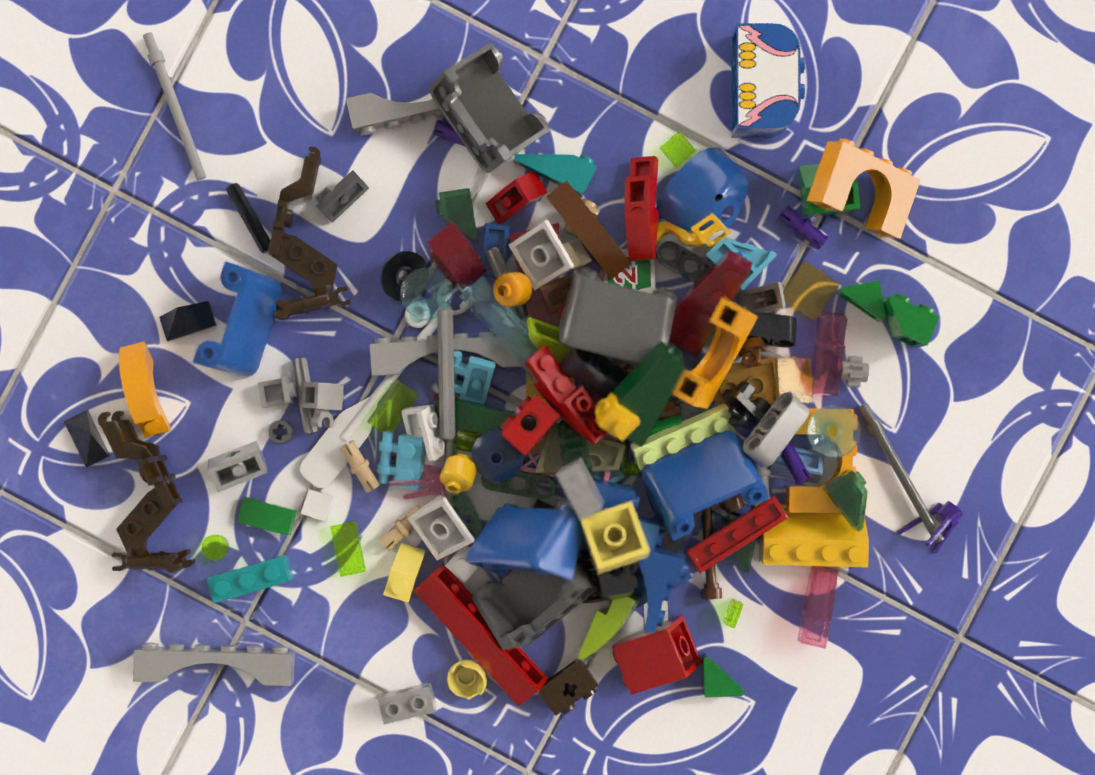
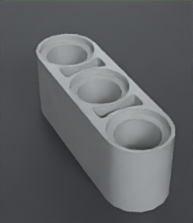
[743,392,809,468]

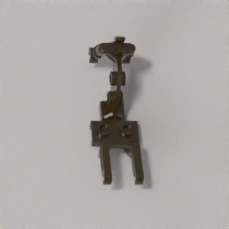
[268,147,351,320]
[98,410,196,573]

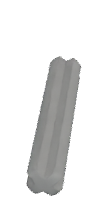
[485,247,528,320]
[292,357,318,434]

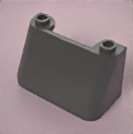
[429,42,551,173]
[558,268,677,363]
[471,562,598,650]

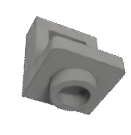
[258,377,297,408]

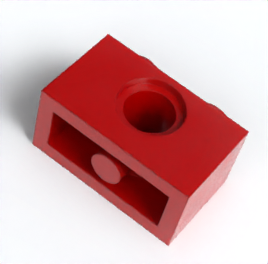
[501,394,560,456]

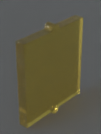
[783,260,839,322]
[774,356,813,403]

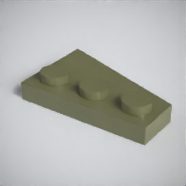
[535,424,626,474]

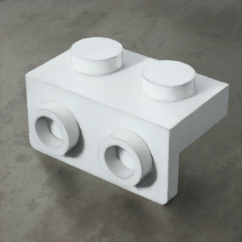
[401,404,445,462]

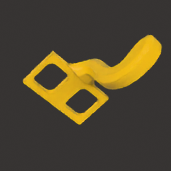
[657,213,731,248]

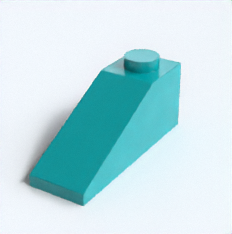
[514,154,597,197]

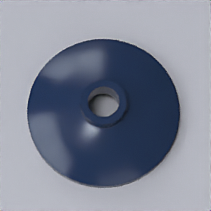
[472,429,524,482]

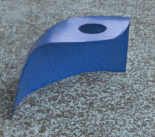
[656,148,748,233]

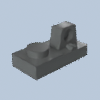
[315,170,369,223]

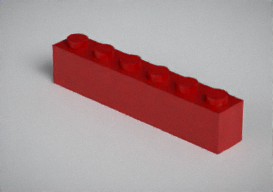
[413,563,548,706]

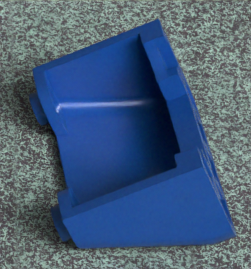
[192,261,283,377]
[641,430,770,541]
[466,503,583,580]

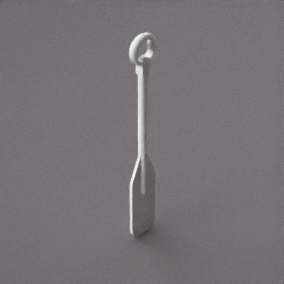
[300,281,472,488]

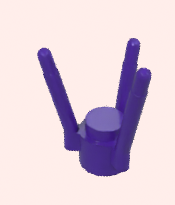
[896,501,963,554]

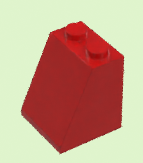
[612,615,702,695]

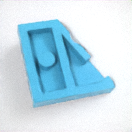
[705,237,777,291]

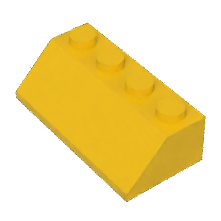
[759,511,869,567]

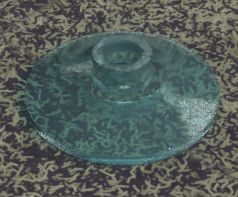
[400,268,452,319]
[807,405,860,458]

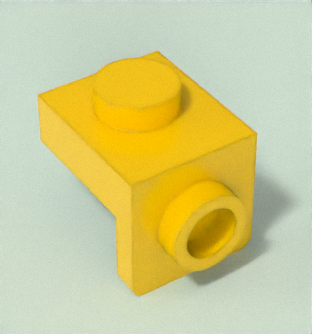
[595,393,640,441]

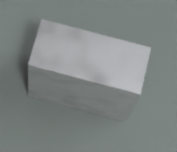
[556,457,604,520]

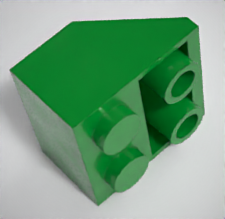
[798,164,860,218]
[883,294,940,348]

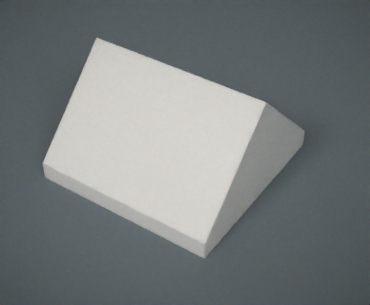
[509,220,574,290]
[408,495,475,560]

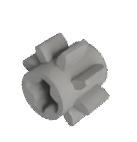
[839,356,869,388]

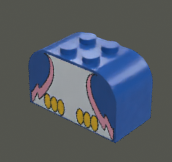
[731,23,805,138]

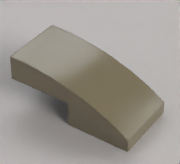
[562,238,592,270]

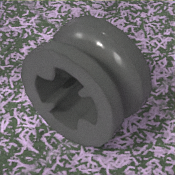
[268,420,294,444]

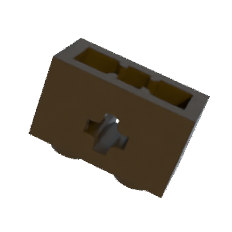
[539,658,598,716]

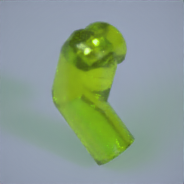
[619,442,639,478]

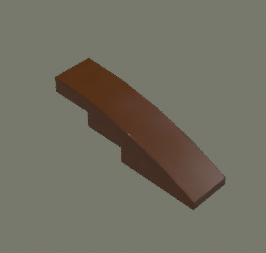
[546,180,632,279]

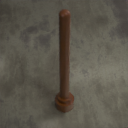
[701,506,722,600]

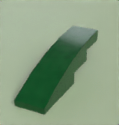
[434,395,536,446]

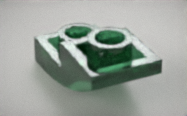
[556,420,592,472]
[453,492,484,540]

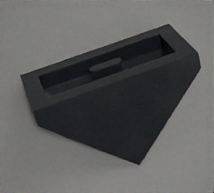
[159,301,217,342]
[64,410,110,468]

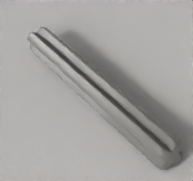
[437,309,455,439]

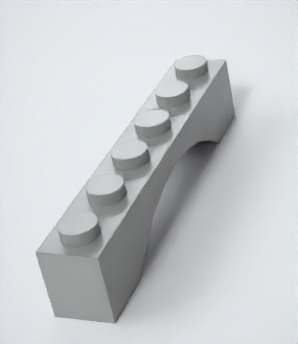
[346,93,445,135]
[370,330,528,376]
[133,642,295,686]

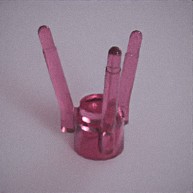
[389,456,446,499]

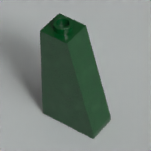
[606,341,685,447]

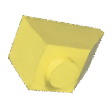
[383,542,426,603]

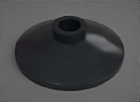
[380,251,429,302]

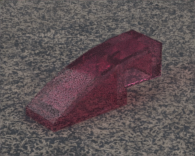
[812,311,848,396]
[797,566,838,649]

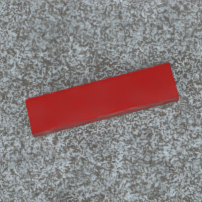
[685,495,788,574]

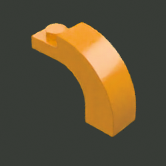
[119,341,170,438]

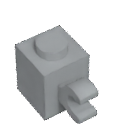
[301,382,344,428]

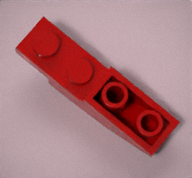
[625,156,659,262]
[523,345,607,444]

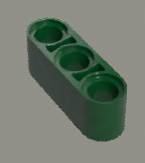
[481,471,556,500]

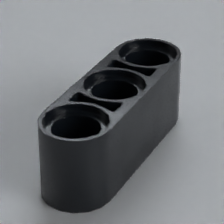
[656,241,715,283]
[746,311,797,348]
[560,347,629,399]

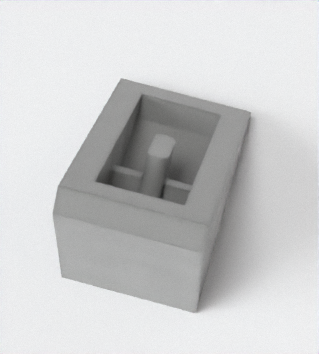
[737,282,786,313]

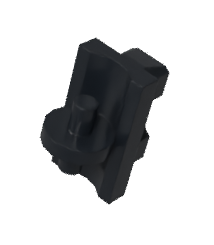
[722,382,771,428]

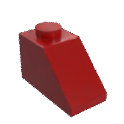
[485,171,548,225]

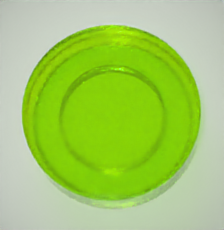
[202,534,229,561]

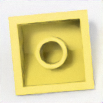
[581,501,650,575]

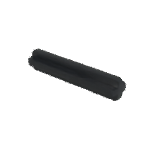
[226,183,271,254]

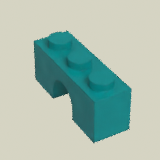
[206,554,294,603]

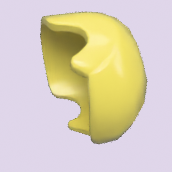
[447,660,487,700]

